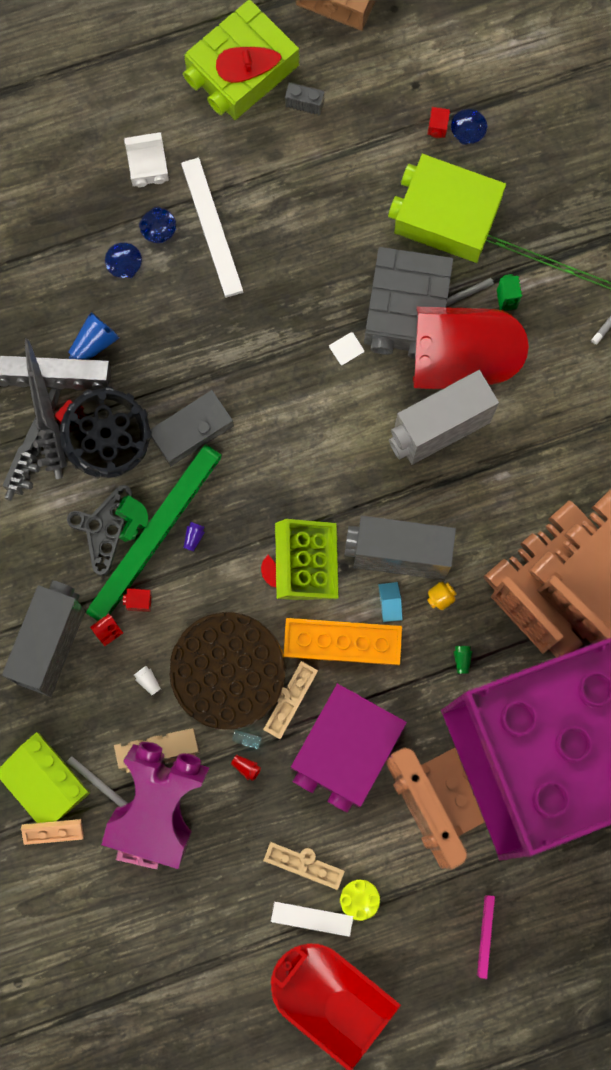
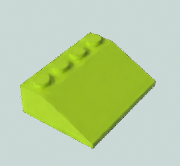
[275,519,338,600]
[0,732,91,823]

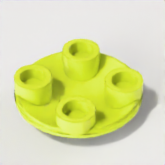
[340,880,380,921]

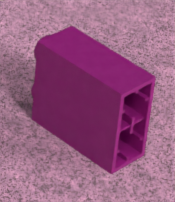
[291,684,407,813]

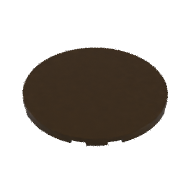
[169,612,286,730]

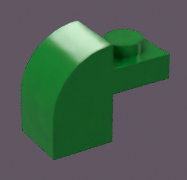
[114,495,148,542]

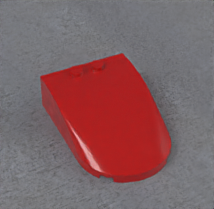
[413,307,529,389]

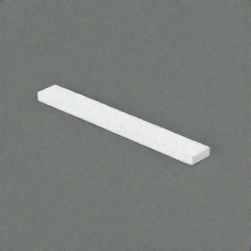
[181,158,243,298]

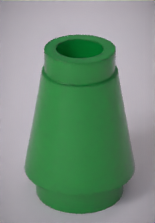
[453,646,473,674]

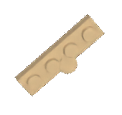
[263,661,318,740]
[263,842,345,890]

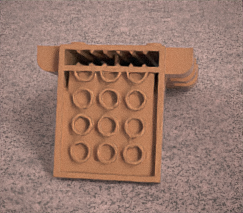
[529,489,611,645]
[483,501,598,658]
[385,748,484,869]

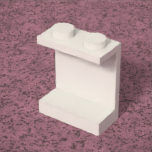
[124,132,169,187]

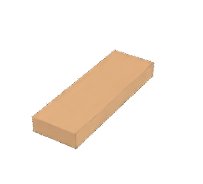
[21,819,84,845]

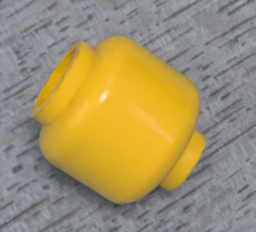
[427,582,457,610]

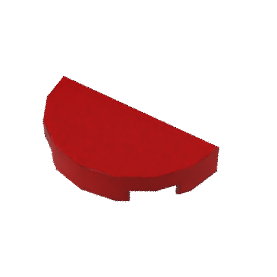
[261,554,276,588]

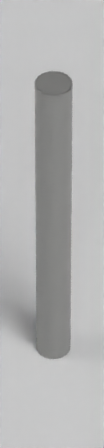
[446,278,494,307]
[67,756,128,807]

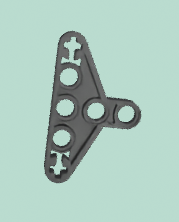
[67,485,133,576]

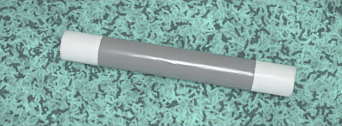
[591,316,611,345]

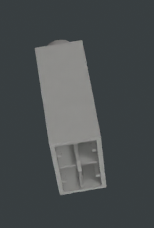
[389,370,499,465]

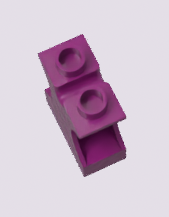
[101,742,209,869]

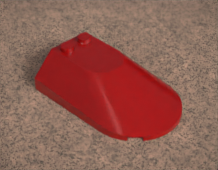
[271,944,401,1070]

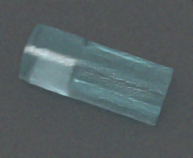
[232,730,262,749]

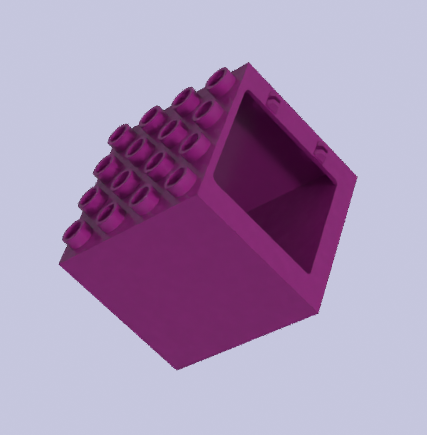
[441,638,611,861]

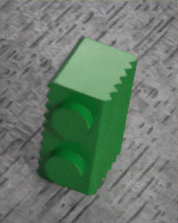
[497,274,523,311]

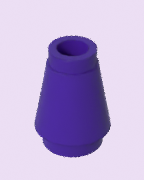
[183,522,205,551]

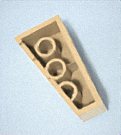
[114,728,199,773]

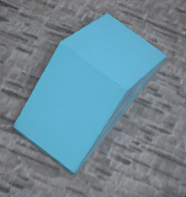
[378,582,402,623]

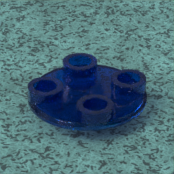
[451,109,487,145]
[139,206,176,243]
[105,242,142,278]

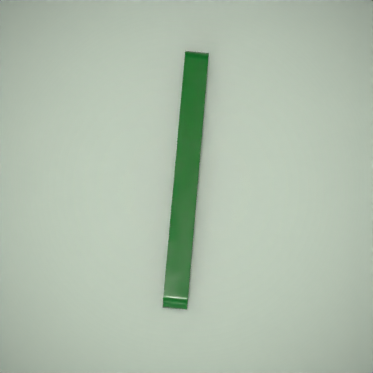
[86,444,222,621]

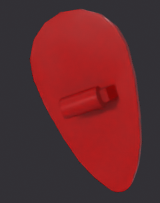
[216,47,281,83]

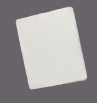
[329,332,364,365]

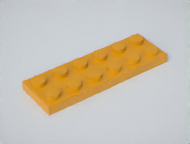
[283,618,402,665]

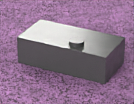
[150,390,234,467]

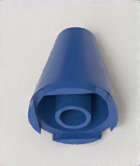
[68,312,119,360]

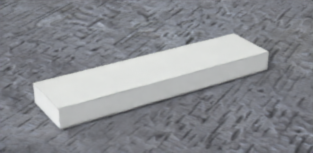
[271,902,353,937]

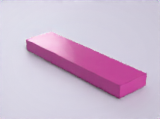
[477,895,495,979]

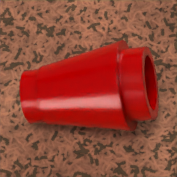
[231,755,261,781]

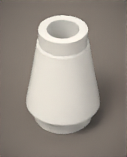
[134,666,161,695]

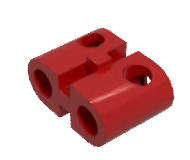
[90,614,123,647]

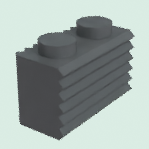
[285,82,325,116]

